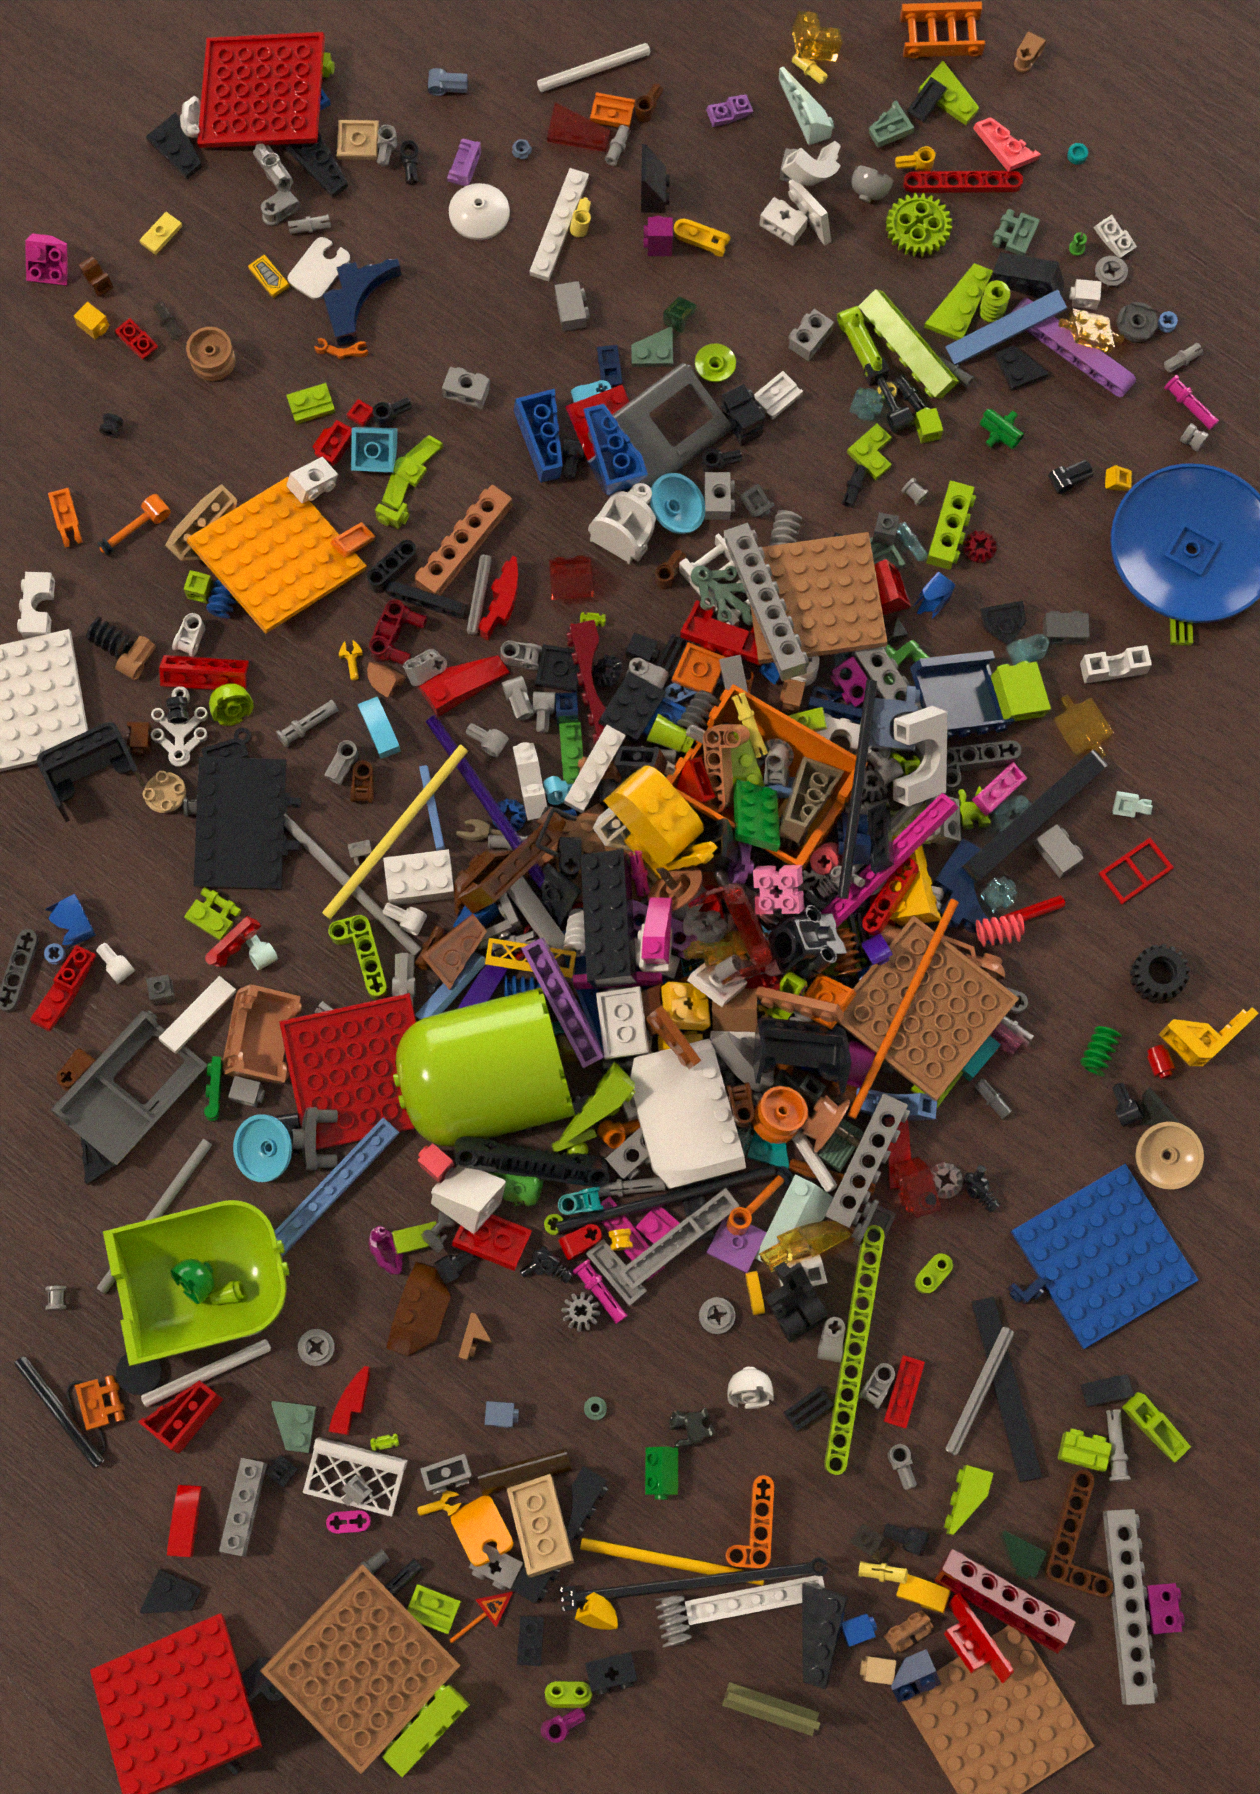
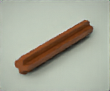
[789,1159,876,1196]

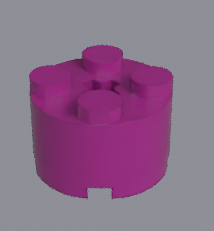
[847,1040,876,1088]

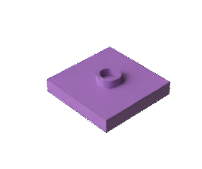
[706,1216,767,1273]

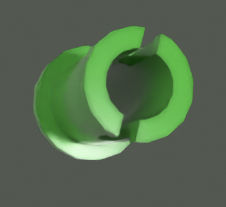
[1069,232,1087,256]

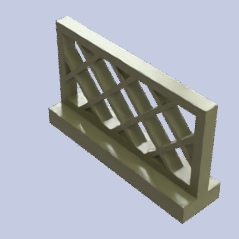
[722,1682,820,1736]

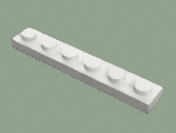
[529,168,589,281]
[684,1576,825,1625]

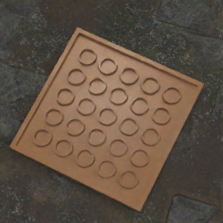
[745,532,887,664]
[837,916,1019,1102]
[260,1564,460,1774]
[902,1625,1094,1794]

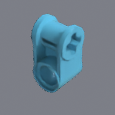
[571,380,611,403]

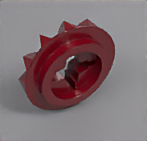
[963,530,997,563]

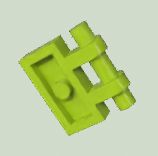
[184,887,241,941]

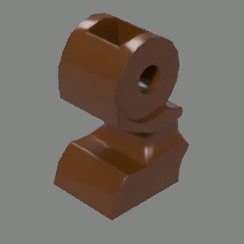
[78,256,114,297]

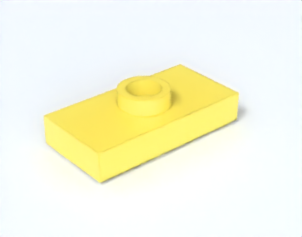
[139,212,183,255]

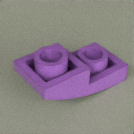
[706,95,753,127]

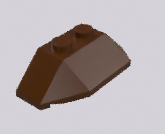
[454,850,513,918]
[386,1262,451,1356]

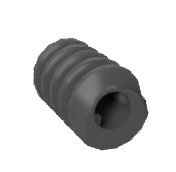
[676,690,720,729]

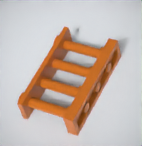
[900,2,985,58]

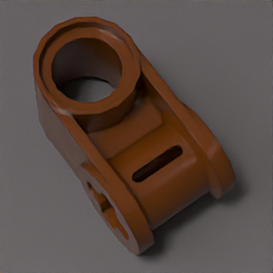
[350,760,375,804]
[56,1048,96,1092]
[726,1082,754,1128]

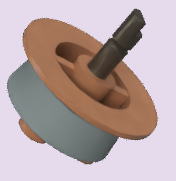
[648,865,707,920]

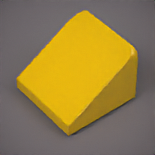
[1105,465,1132,491]

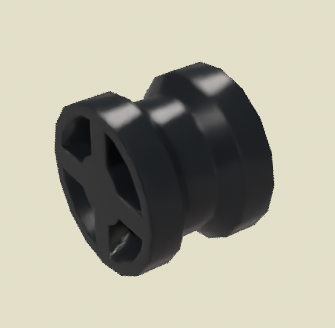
[99,413,124,438]

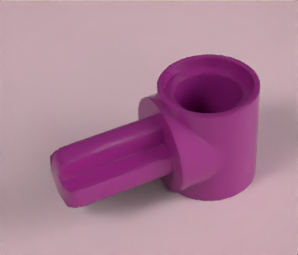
[541,1708,586,1743]

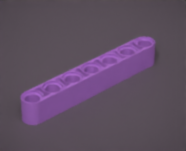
[1010,298,1136,397]

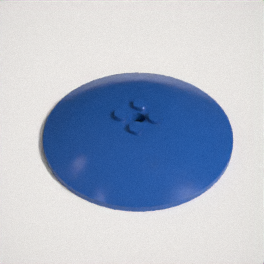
[1110,463,1260,623]

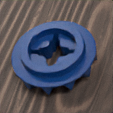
[492,799,526,831]

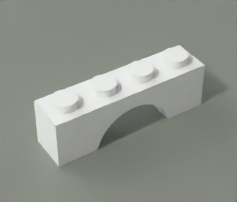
[564,725,626,813]

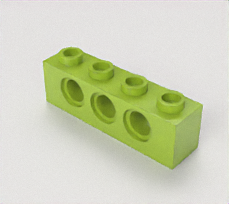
[926,480,976,570]

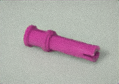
[1164,375,1219,430]
[573,1259,627,1324]

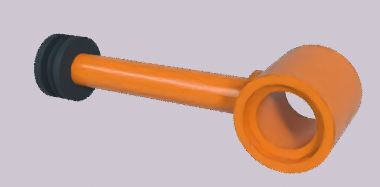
[97,494,171,556]
[727,1166,794,1236]

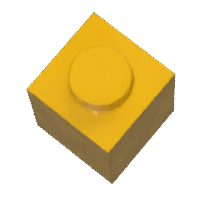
[74,302,109,340]

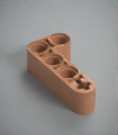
[703,724,750,812]

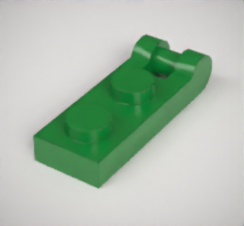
[204,1056,223,1122]

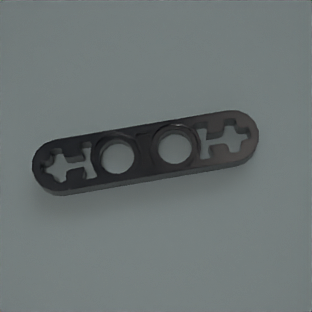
[385,581,466,618]

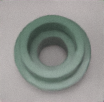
[584,1397,607,1420]

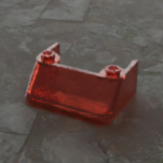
[688,883,776,986]

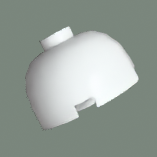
[727,1367,774,1409]

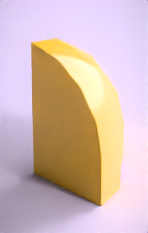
[575,1592,618,1630]

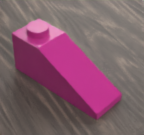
[641,898,673,964]

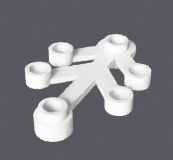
[151,687,208,767]

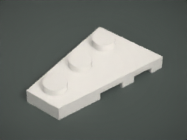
[788,180,831,246]

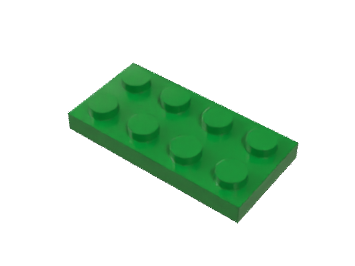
[733,779,780,852]

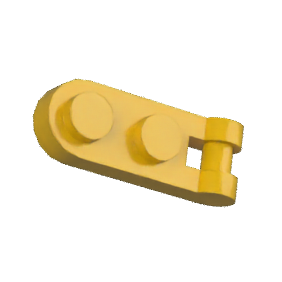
[673,219,731,257]

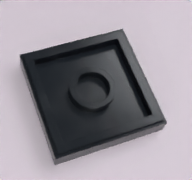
[535,644,580,692]

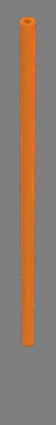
[848,899,959,1119]

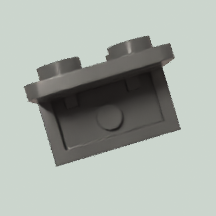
[851,1199,896,1247]

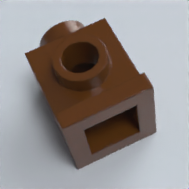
[127,722,152,756]

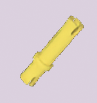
[732,692,768,758]

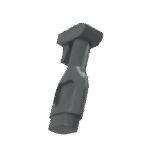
[421,1210,457,1253]

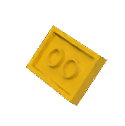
[1158,1007,1259,1067]

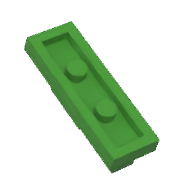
[559,722,583,784]

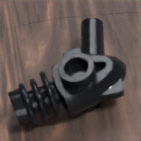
[963,1165,1000,1213]
[520,1246,574,1284]

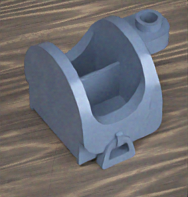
[860,686,920,751]

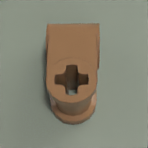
[1014,32,1047,73]

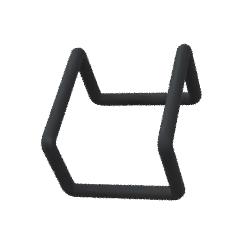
[534,806,577,857]

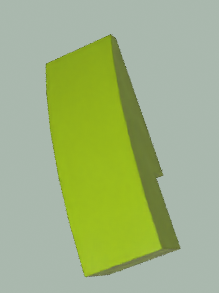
[1122,1392,1191,1463]

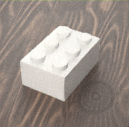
[383,849,454,906]

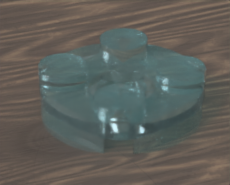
[992,795,1032,833]

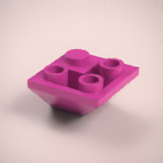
[25,234,68,285]

